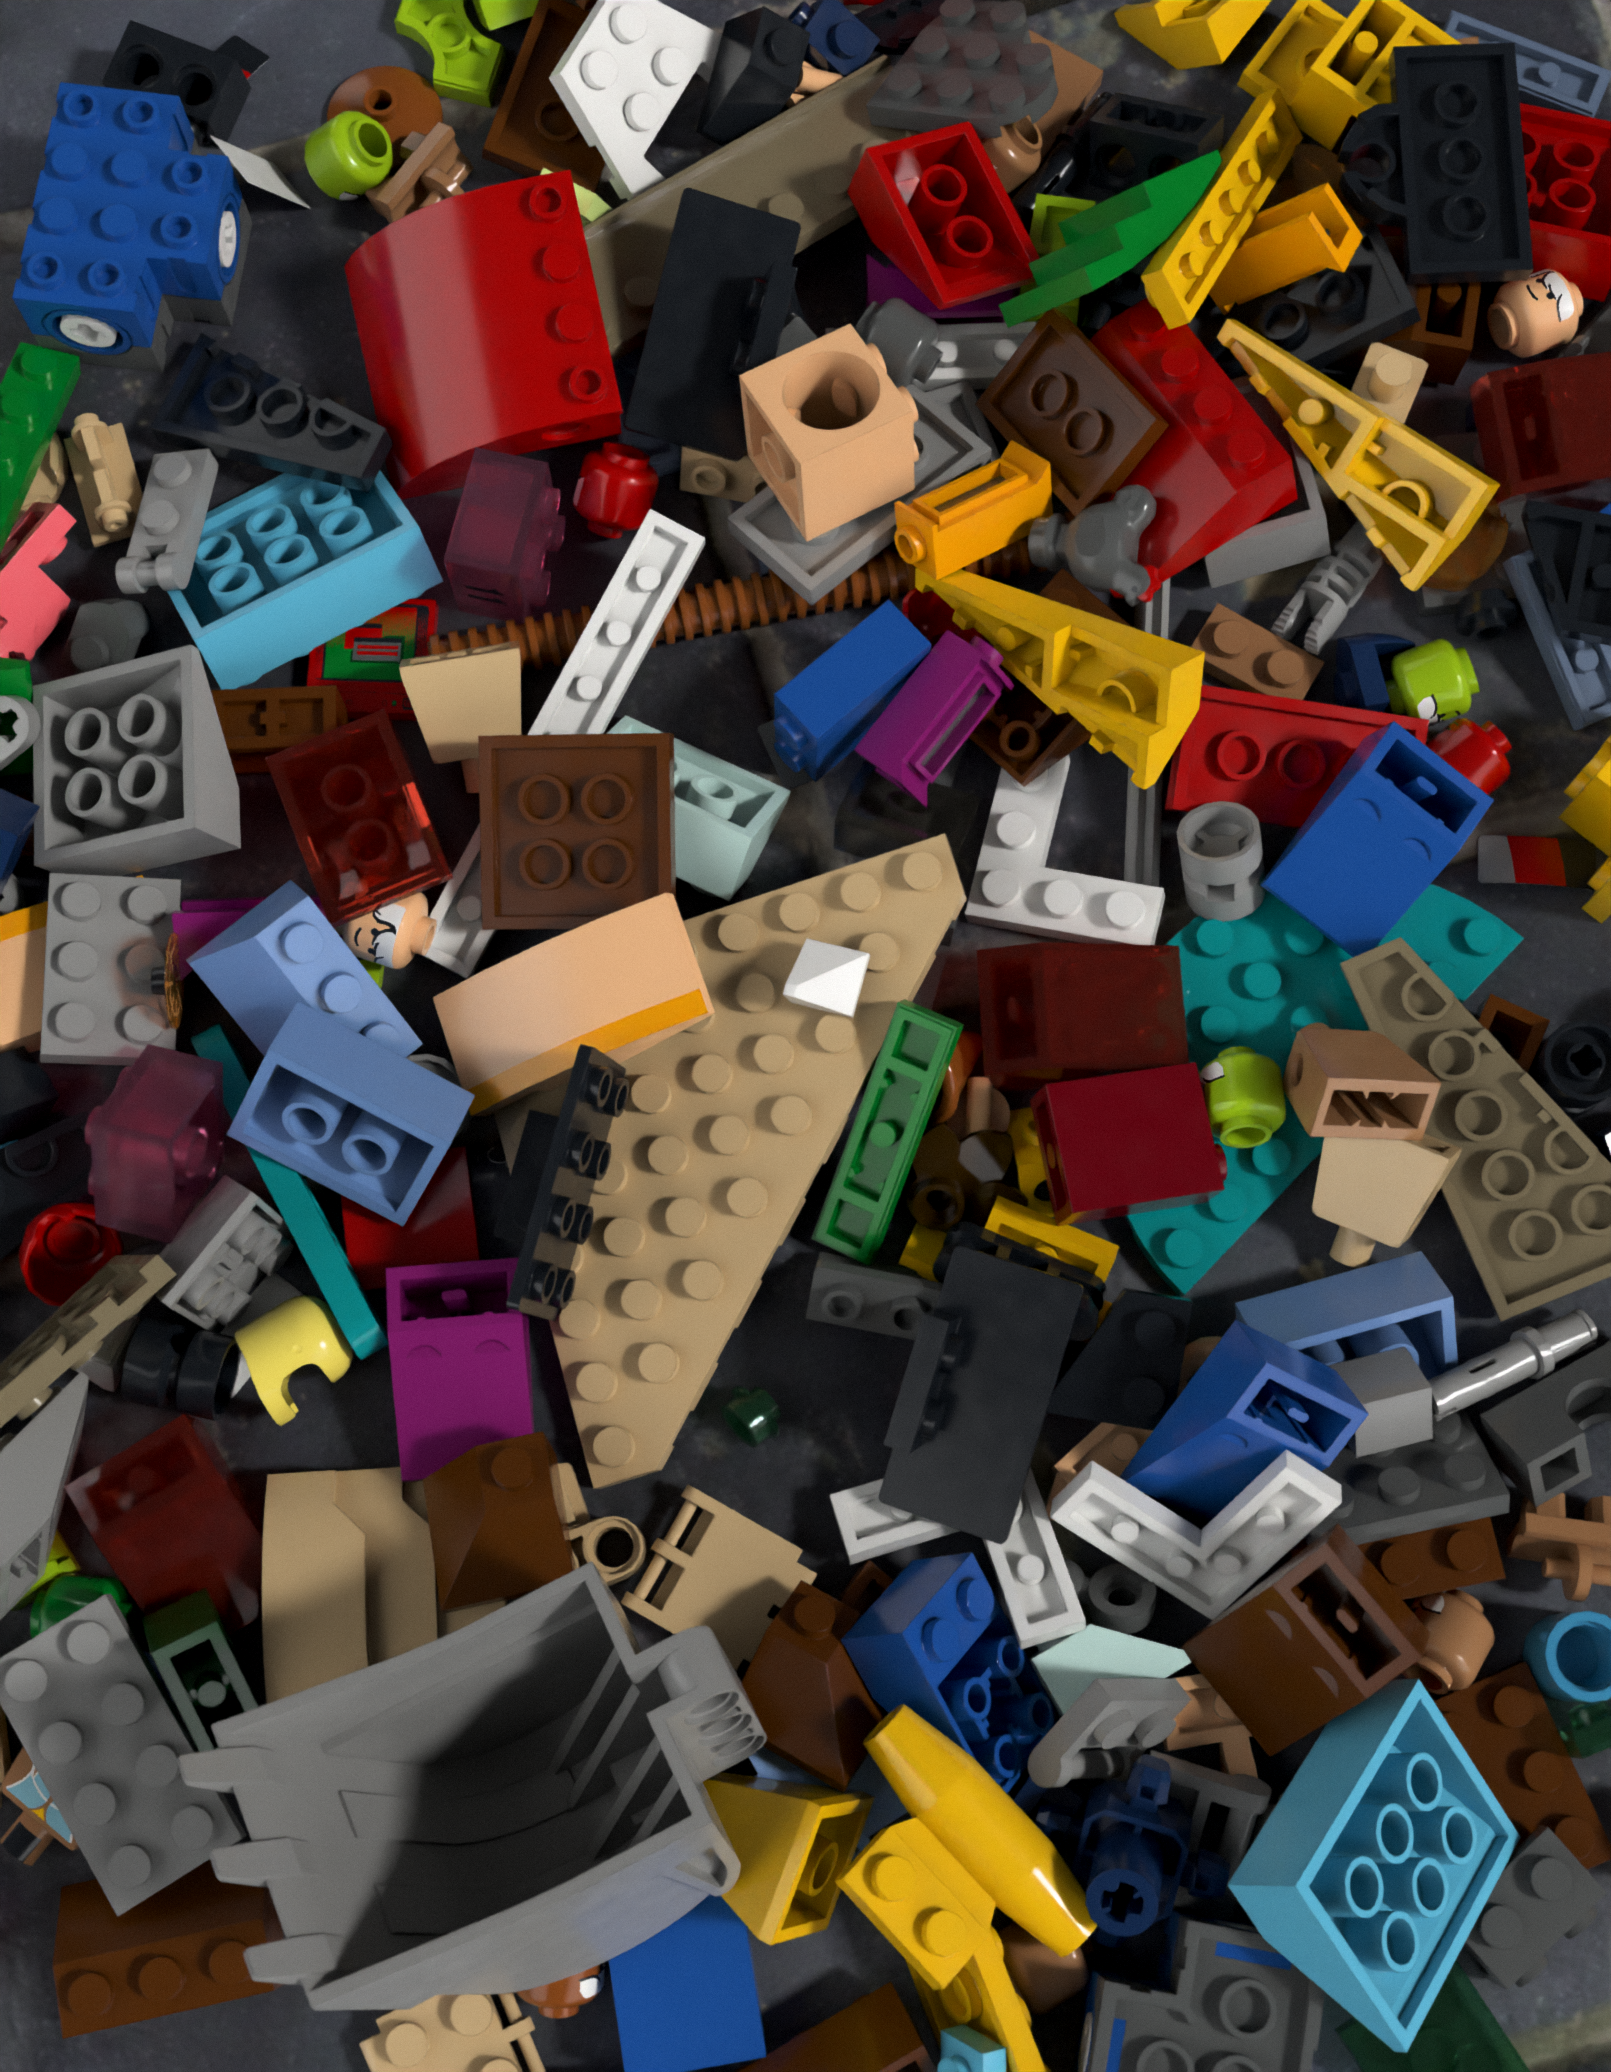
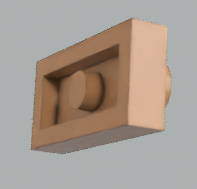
[1191,603,1325,700]

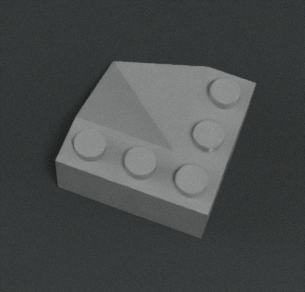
[33,644,241,876]

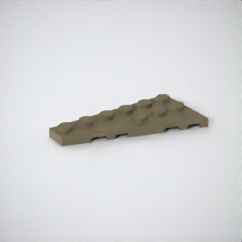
[1339,937,1611,1321]

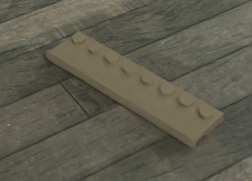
[583,54,925,363]

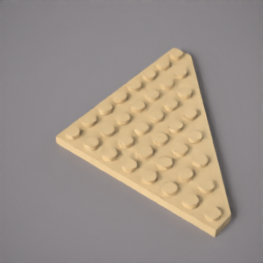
[494,833,967,1489]

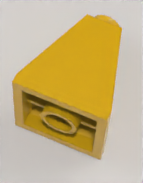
[703,1772,875,1945]

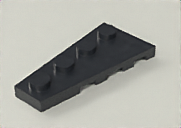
[1206,220,1421,380]

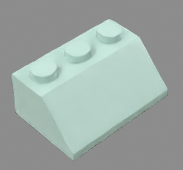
[606,715,791,901]

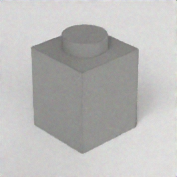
[1329,1347,1433,1458]

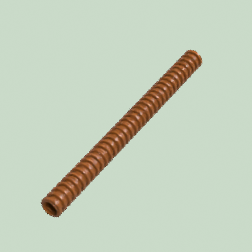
[427,511,1075,674]

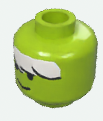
[305,111,393,201]
[1385,639,1480,727]
[1199,1046,1286,1148]

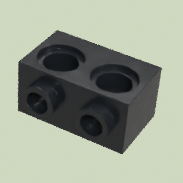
[102,20,251,147]
[1090,92,1224,194]

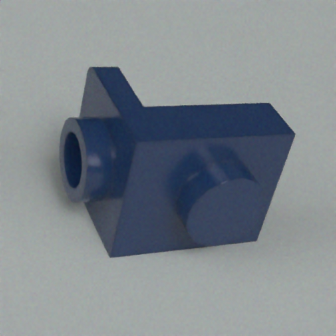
[787,0,880,77]

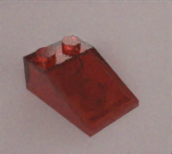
[265,709,453,928]

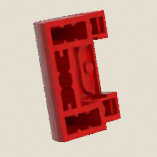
[344,170,623,500]

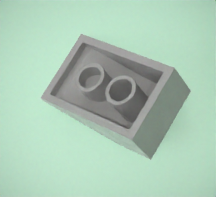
[1203,375,1331,589]

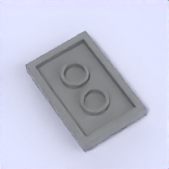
[40,873,181,1067]

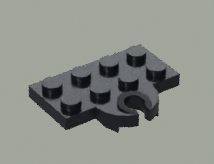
[1337,42,1533,285]

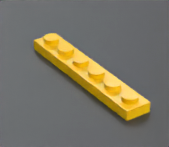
[1141,87,1303,330]

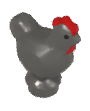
[1028,485,1161,607]

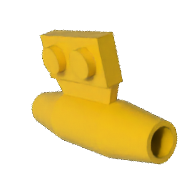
[834,1703,1097,1990]

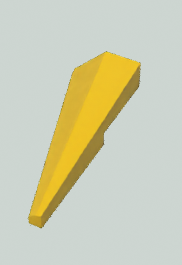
[1114,0,1272,70]
[1217,319,1501,591]
[915,568,1205,790]

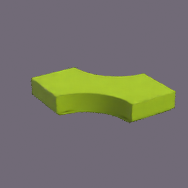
[394,0,507,108]

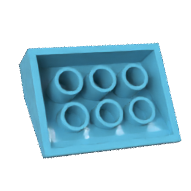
[167,470,443,690]
[1227,1678,1520,2053]

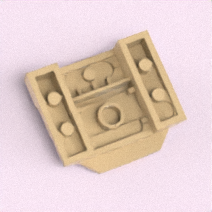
[262,1467,507,1704]

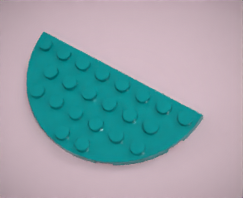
[1102,884,1524,1297]

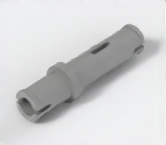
[1428,1309,1598,1424]

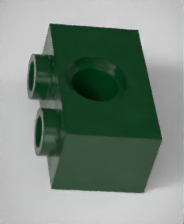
[142,1587,262,1752]

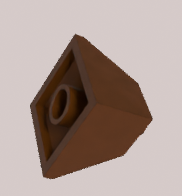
[423,1431,575,1614]
[741,1580,889,1793]

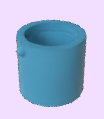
[1522,1611,1611,1702]

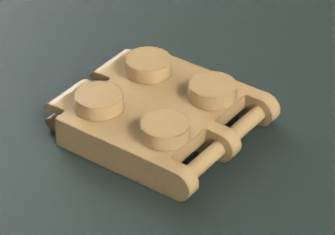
[620,1484,817,1670]
[359,1993,546,2072]

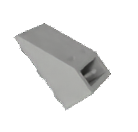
[155,1175,294,1333]
[0,1371,89,1620]

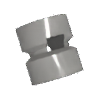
[1176,801,1267,922]

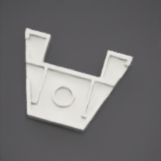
[549,0,722,201]

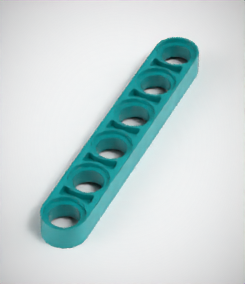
[191,1023,389,1360]

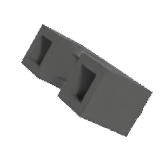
[1480,1339,1611,1507]

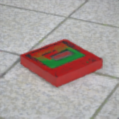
[307,599,439,721]

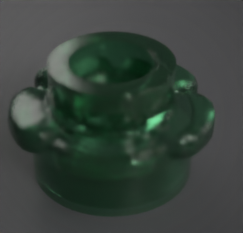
[721,1386,781,1448]

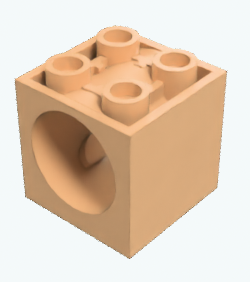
[739,323,919,542]

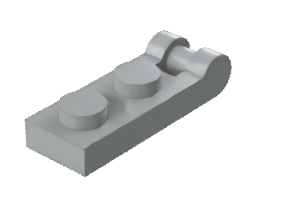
[115,448,219,595]

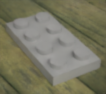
[727,382,992,606]
[0,1594,247,1917]

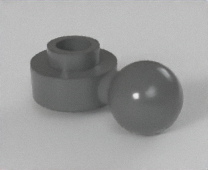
[1063,1558,1156,1634]

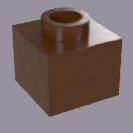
[1474,993,1550,1073]

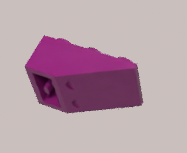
[386,1257,534,1482]

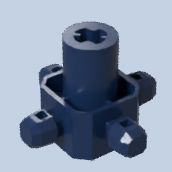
[1035,1754,1230,1948]

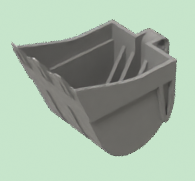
[177,1561,767,2011]

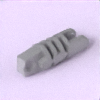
[1271,520,1383,655]

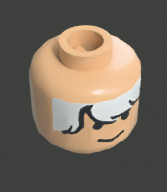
[1487,269,1584,358]
[335,877,437,969]

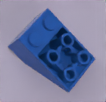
[1260,721,1494,957]
[1119,1320,1369,1523]
[841,1552,1060,1793]

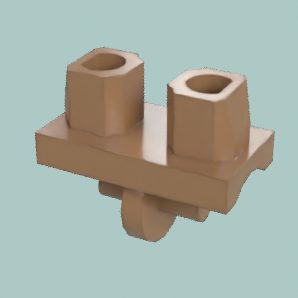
[365,122,474,224]
[1507,1493,1611,1602]

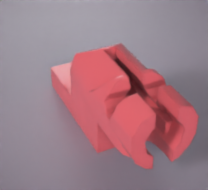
[0,502,76,661]

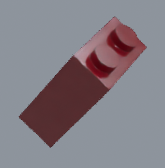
[1030,1062,1227,1226]

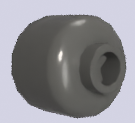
[855,297,943,388]

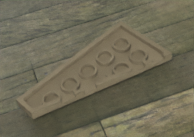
[0,1254,177,1428]

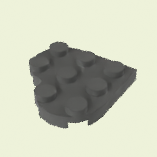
[866,0,1058,138]

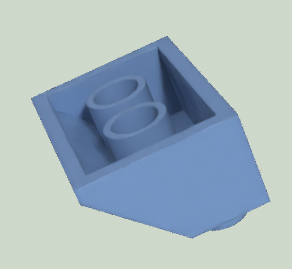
[186,880,423,1058]
[226,1001,475,1226]
[1235,1251,1458,1380]

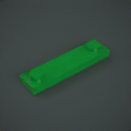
[811,999,964,1265]

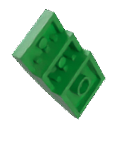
[999,149,1222,328]

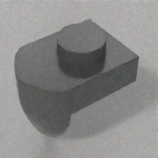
[60,598,152,674]

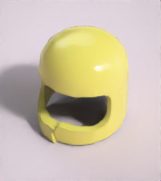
[234,1295,353,1426]

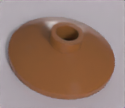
[327,66,443,171]

